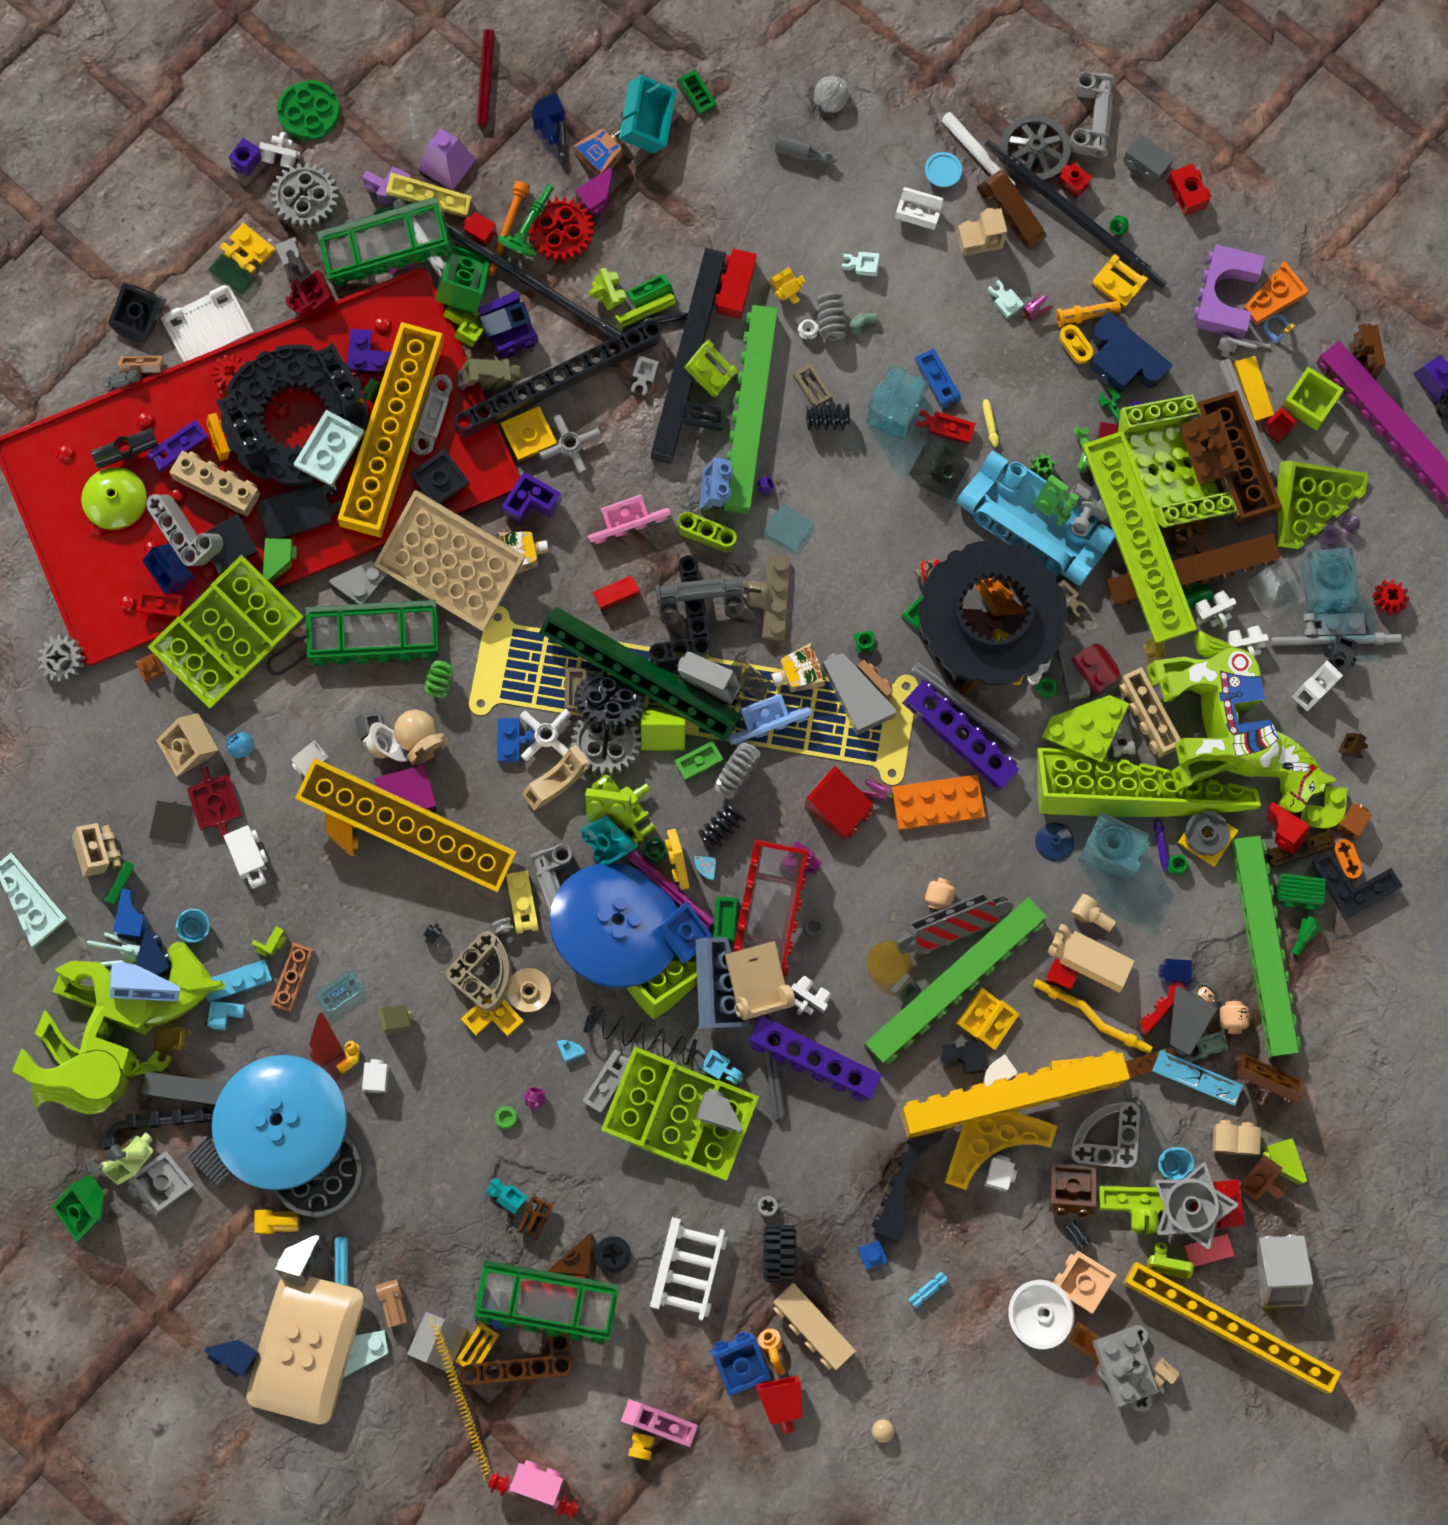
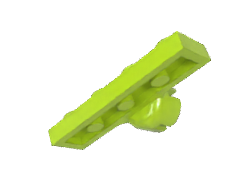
[1098,1186,1190,1235]

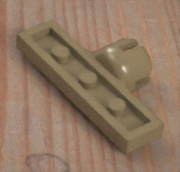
[743,554,790,642]

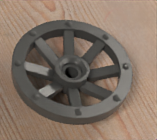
[1000,115,1071,182]

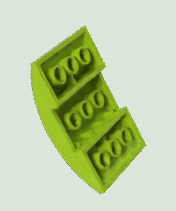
[148,555,303,709]
[601,1046,759,1181]

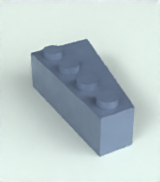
[696,937,751,1029]

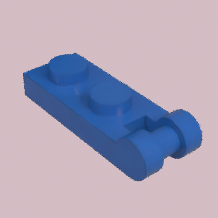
[915,348,962,410]

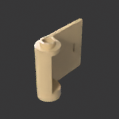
[725,941,795,1020]

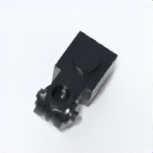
[940,1040,989,1075]

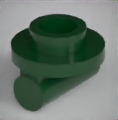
[363,378,381,402]

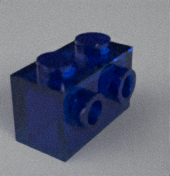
[142,543,194,595]

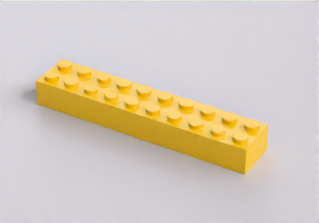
[338,322,444,538]
[295,758,516,892]
[900,1050,1130,1139]

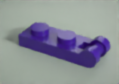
[147,420,209,473]

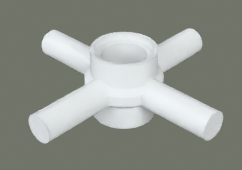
[519,709,572,762]

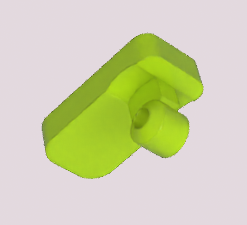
[1146,1242,1194,1279]

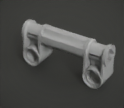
[1069,71,1115,158]
[529,844,573,912]

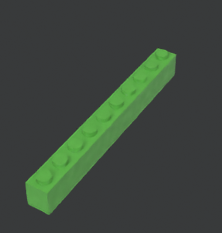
[724,305,778,514]
[1231,836,1301,1059]
[864,897,1047,1066]

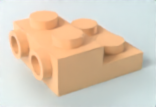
[1053,1251,1117,1315]

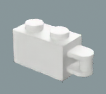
[223,825,268,889]

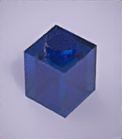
[1158,959,1192,986]

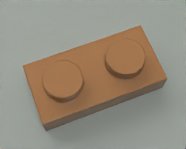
[117,356,163,375]
[857,660,893,700]

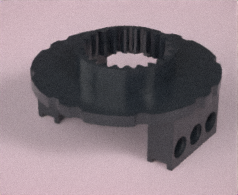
[216,342,368,486]
[917,541,1067,686]

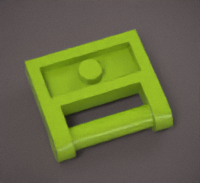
[684,340,738,397]

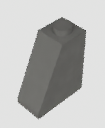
[1170,984,1217,1056]

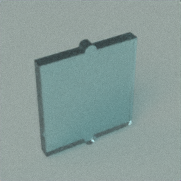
[763,503,814,552]

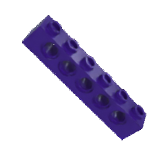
[902,681,1019,791]
[747,1016,882,1102]

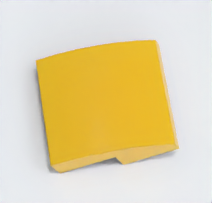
[955,988,1019,1050]

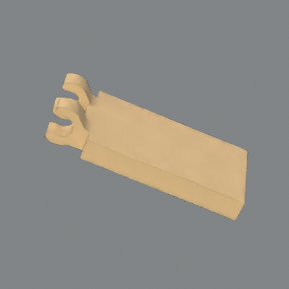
[1048,924,1134,993]

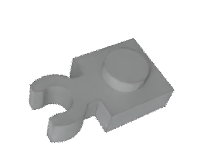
[631,356,659,396]

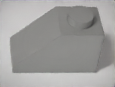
[696,1090,742,1133]

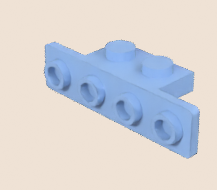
[728,694,812,745]

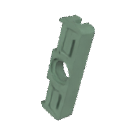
[1158,1032,1228,1063]

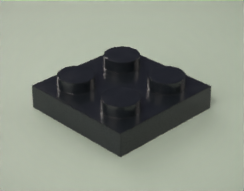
[410,449,470,505]

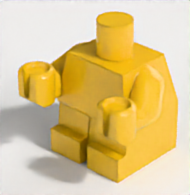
[768,267,806,305]

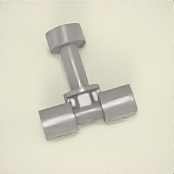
[1070,483,1108,536]

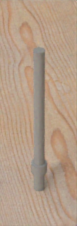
[1271,633,1402,646]

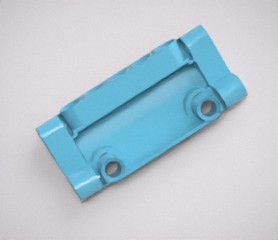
[956,450,1115,587]

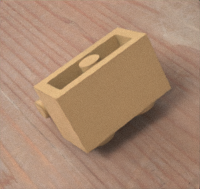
[72,823,122,877]

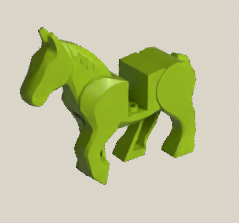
[12,942,225,1114]

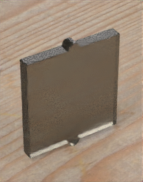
[149,801,193,844]

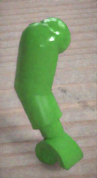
[1073,426,1091,474]

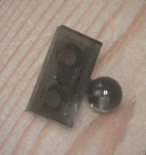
[729,657,773,704]

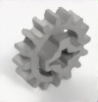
[37,634,85,683]

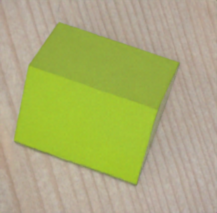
[641,707,685,751]

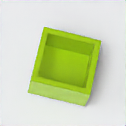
[1282,367,1344,431]

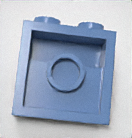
[699,457,733,512]

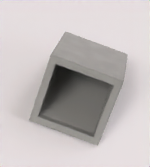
[1256,1234,1313,1308]

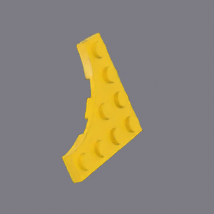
[944,1112,1058,1190]

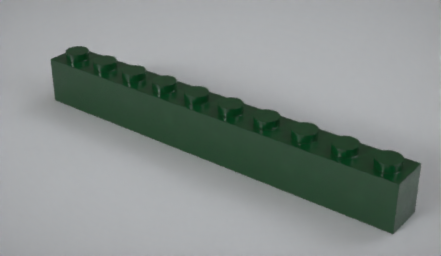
[539,607,742,742]

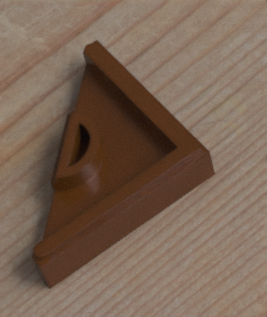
[548,1233,593,1276]

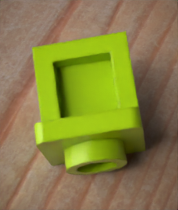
[252,926,287,957]

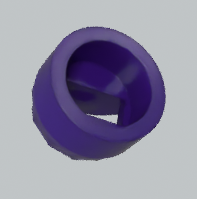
[756,475,775,494]

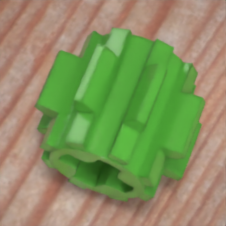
[1029,452,1056,480]

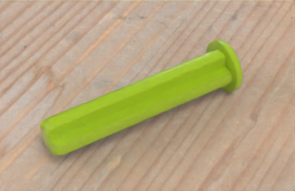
[614,293,676,331]

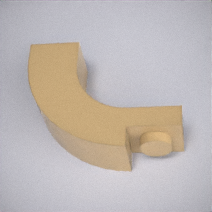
[522,745,589,811]

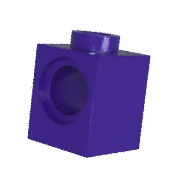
[228,138,262,176]

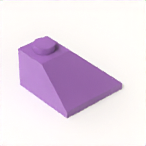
[418,128,477,191]

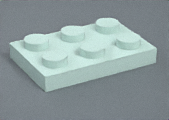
[294,410,365,486]

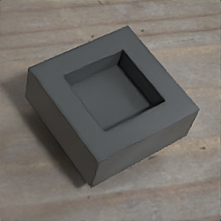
[891,974,922,1005]

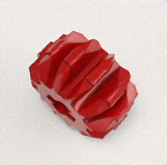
[1372,579,1410,616]

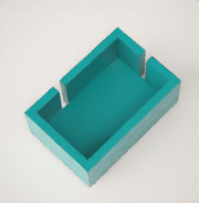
[619,75,676,154]

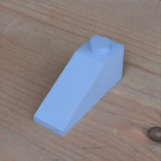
[109,962,180,1002]

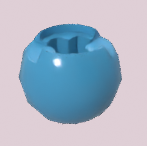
[226,732,254,758]

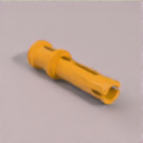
[1056,300,1121,328]

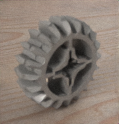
[715,742,760,800]

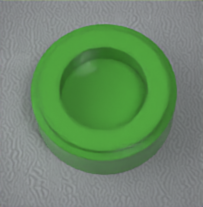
[495,1106,518,1129]

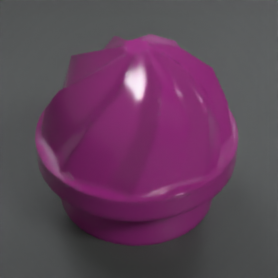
[524,1087,546,1110]

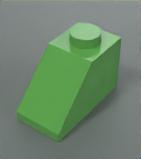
[263,538,297,584]

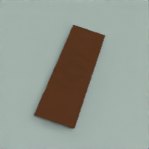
[1125,1046,1177,1079]

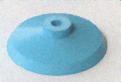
[925,152,962,187]

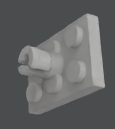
[1092,1326,1158,1408]

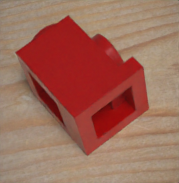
[1058,162,1093,199]

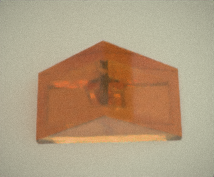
[1066,1322,1101,1364]

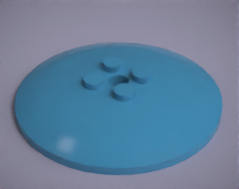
[212,1055,347,1190]

